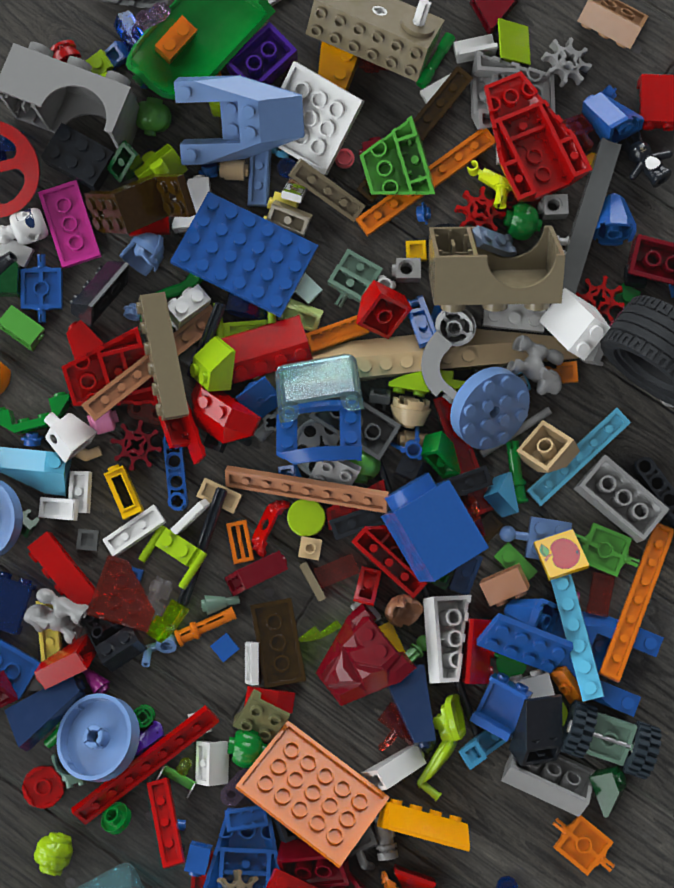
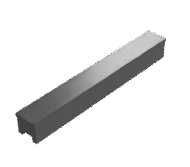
[563,138,621,294]

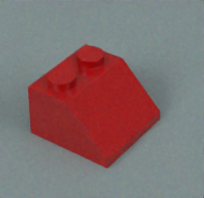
[356,280,412,339]

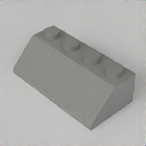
[574,455,669,543]
[501,753,595,817]

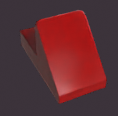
[353,566,382,606]

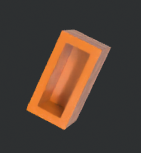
[155,15,197,64]

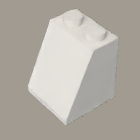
[539,288,611,360]

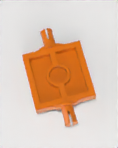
[552,815,615,876]

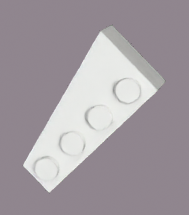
[423,595,472,683]

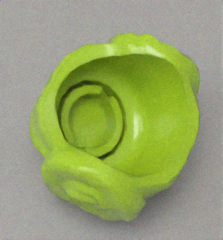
[34,832,73,876]

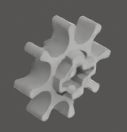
[541,37,592,87]

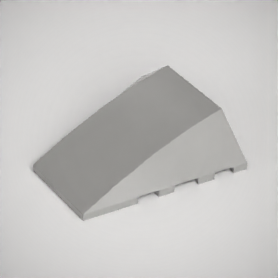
[470,50,555,130]

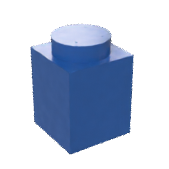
[381,472,489,582]

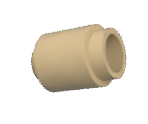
[219,160,249,181]

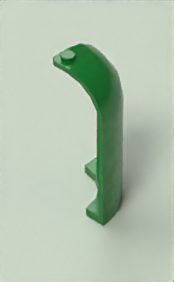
[126,0,276,100]

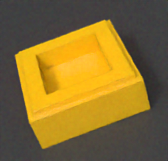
[405,240,427,262]

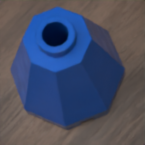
[593,193,637,246]
[504,599,558,634]

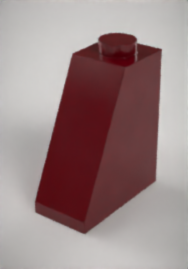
[470,0,519,34]
[224,550,288,596]

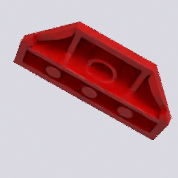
[191,382,261,444]
[351,525,428,599]

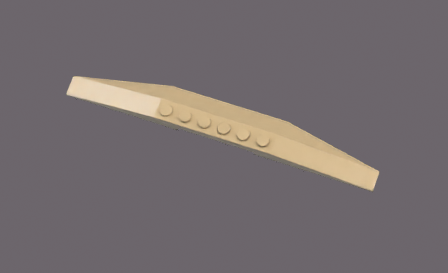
[253,329,578,390]

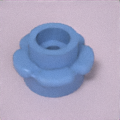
[123,303,141,321]

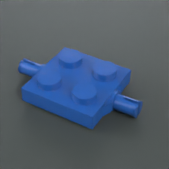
[20,254,63,324]

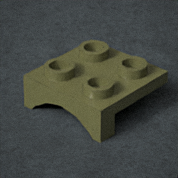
[233,689,290,744]

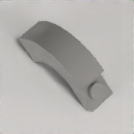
[421,331,457,404]

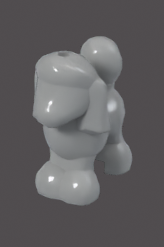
[506,335,564,395]
[24,588,90,644]

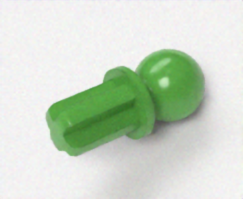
[405,635,427,663]

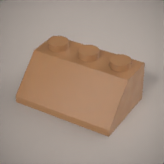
[578,0,648,49]

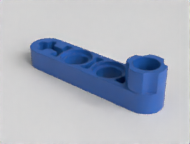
[163,436,189,512]

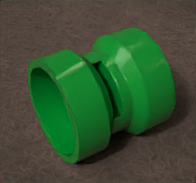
[134,704,156,728]

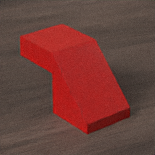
[244,686,295,714]

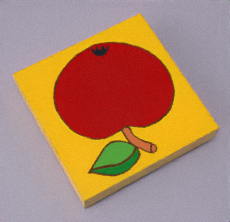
[533,529,589,581]

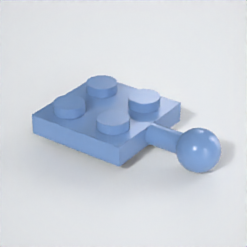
[499,516,572,560]

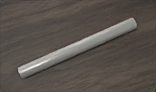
[479,407,552,458]

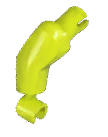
[467,160,512,209]

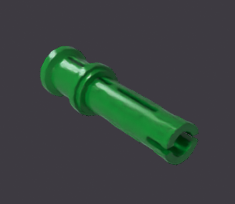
[506,441,529,504]

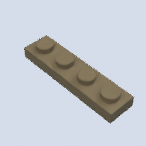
[288,158,365,222]

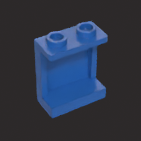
[469,672,533,742]

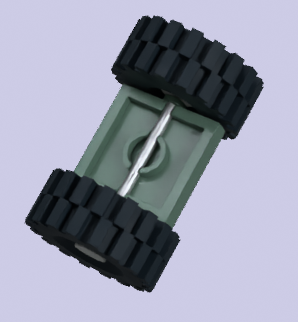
[560,700,662,779]

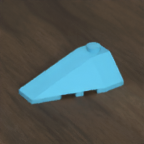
[0,447,72,496]

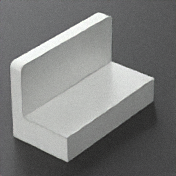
[453,34,498,64]
[195,740,229,786]

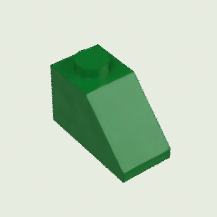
[421,431,461,479]

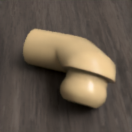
[74,446,103,461]

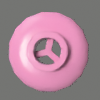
[87,410,119,435]

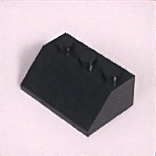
[70,261,129,327]

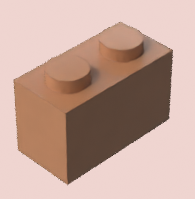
[479,563,530,607]

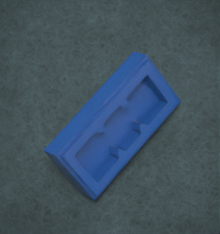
[225,805,270,833]

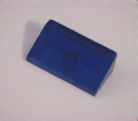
[114,11,143,53]

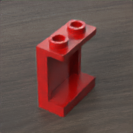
[637,74,674,131]

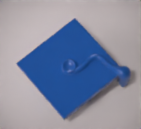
[235,376,288,418]

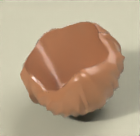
[384,594,424,628]

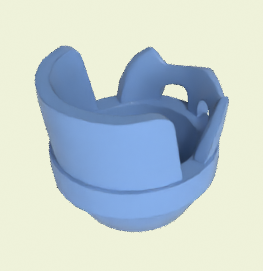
[119,232,164,276]

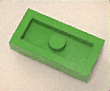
[493,542,538,581]

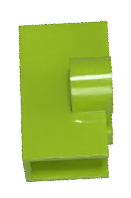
[134,144,188,179]

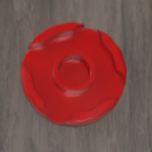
[22,765,65,809]

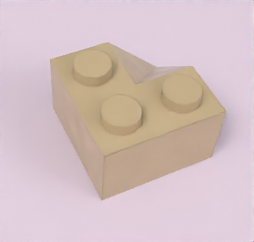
[516,420,580,473]

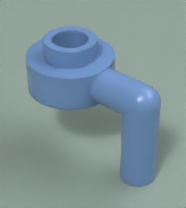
[141,633,177,667]

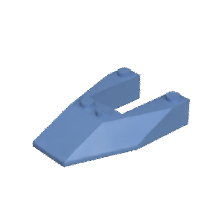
[174,75,305,165]

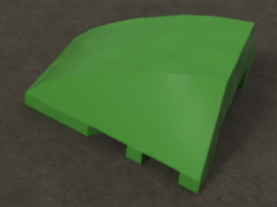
[359,115,436,195]

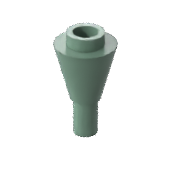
[200,595,240,616]

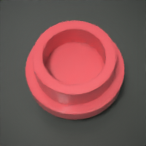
[335,148,355,169]

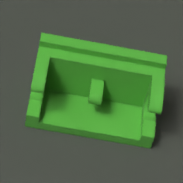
[0,305,45,352]

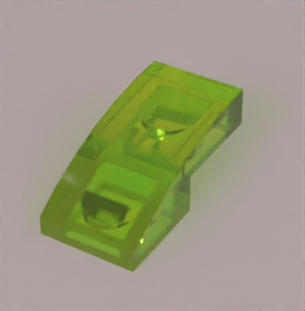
[298,619,342,642]

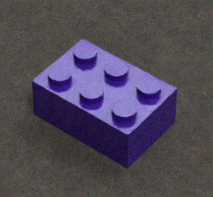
[226,22,298,85]

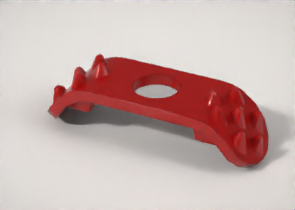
[251,500,290,557]

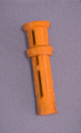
[173,606,237,647]

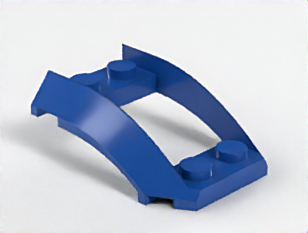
[276,400,362,465]

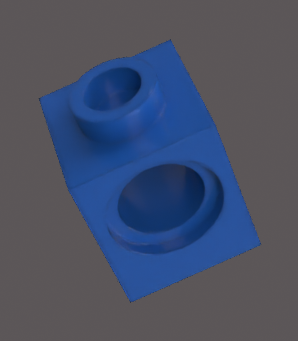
[184,840,213,877]

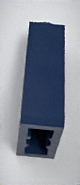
[387,664,436,749]
[4,676,86,752]

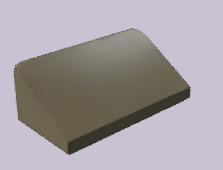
[267,200,313,237]

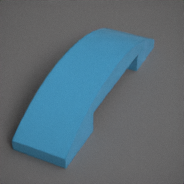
[458,729,513,770]

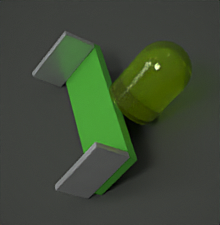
[156,757,196,798]

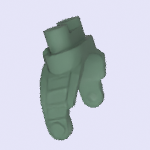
[51,754,87,789]

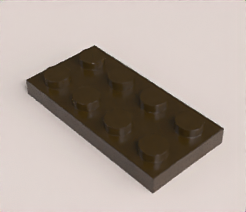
[250,598,306,688]

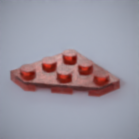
[87,555,155,633]

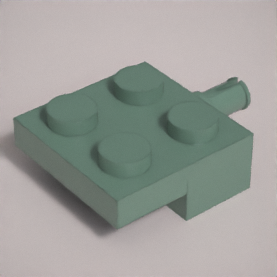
[327,249,383,308]

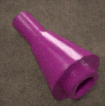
[82,667,110,694]

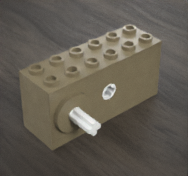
[306,0,445,82]

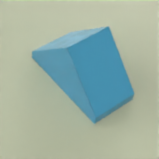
[483,472,519,517]

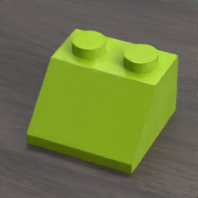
[190,336,236,392]

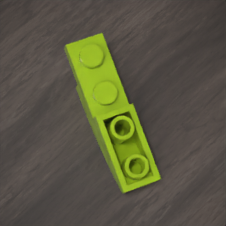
[388,370,466,397]

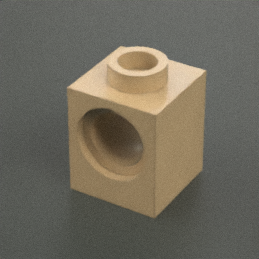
[298,536,323,561]

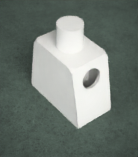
[44,412,97,463]

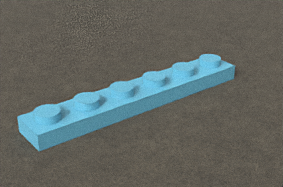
[526,408,631,506]
[551,574,605,702]

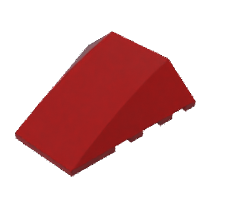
[61,326,158,406]

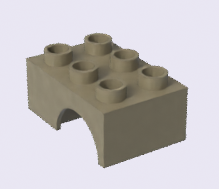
[428,225,565,312]

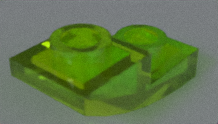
[146,599,190,643]

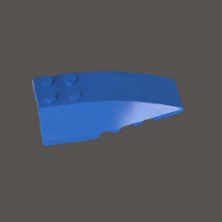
[203,808,280,888]

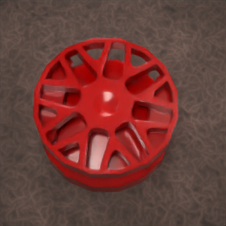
[50,40,81,62]

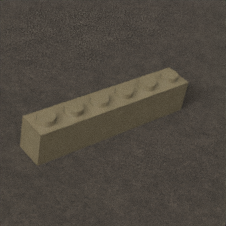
[136,292,189,421]

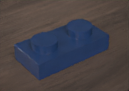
[448,555,483,595]

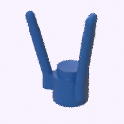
[390,426,422,460]

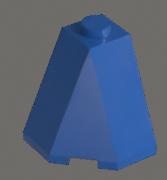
[582,92,644,143]

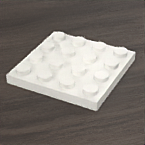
[278,61,364,175]

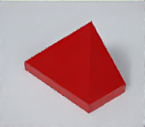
[394,864,436,888]

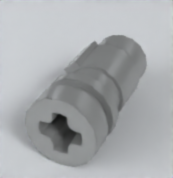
[374,815,399,861]

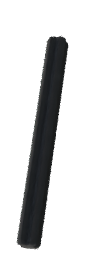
[177,487,227,606]

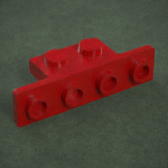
[158,394,206,464]

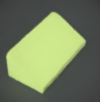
[278,299,324,332]

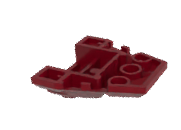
[316,603,417,706]

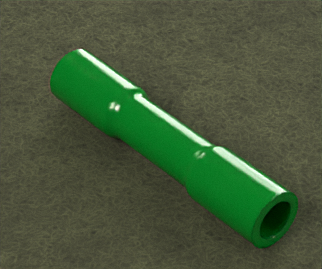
[416,32,456,89]

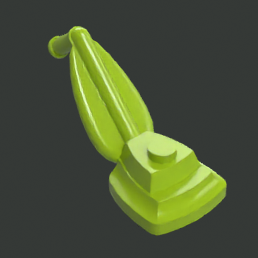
[417,694,466,802]

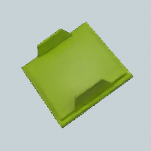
[498,18,531,65]

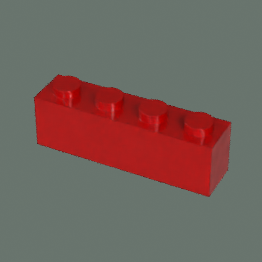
[27,531,102,606]

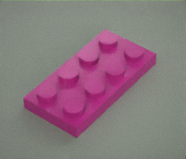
[38,180,102,269]

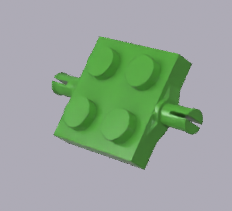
[574,523,640,577]

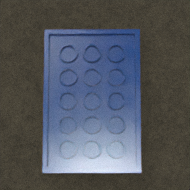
[170,192,318,318]

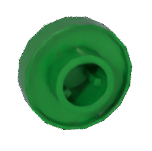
[101,802,131,835]

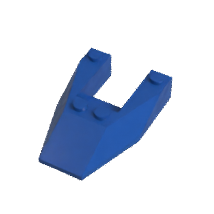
[553,610,664,717]

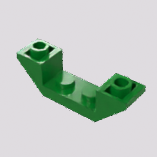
[0,392,72,435]

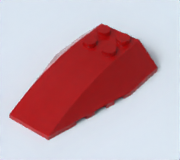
[484,71,593,202]

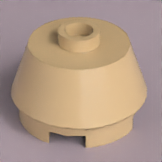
[390,395,431,428]

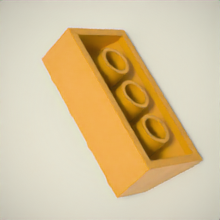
[377,798,470,852]

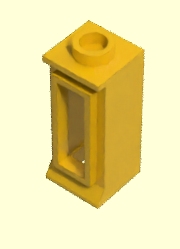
[104,464,144,520]

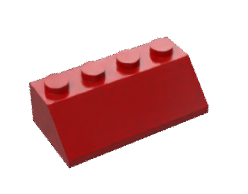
[221,315,313,384]

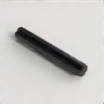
[187,302,226,379]

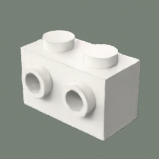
[167,284,211,331]

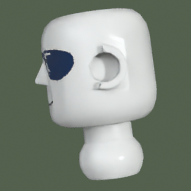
[0,208,48,245]

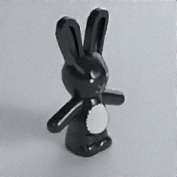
[618,131,673,188]

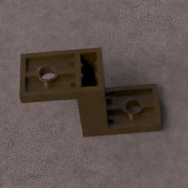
[85,174,196,234]

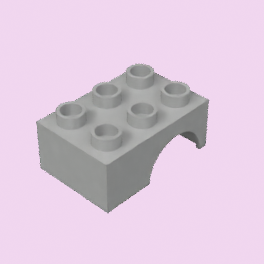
[0,42,140,150]

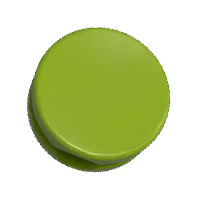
[287,499,326,537]

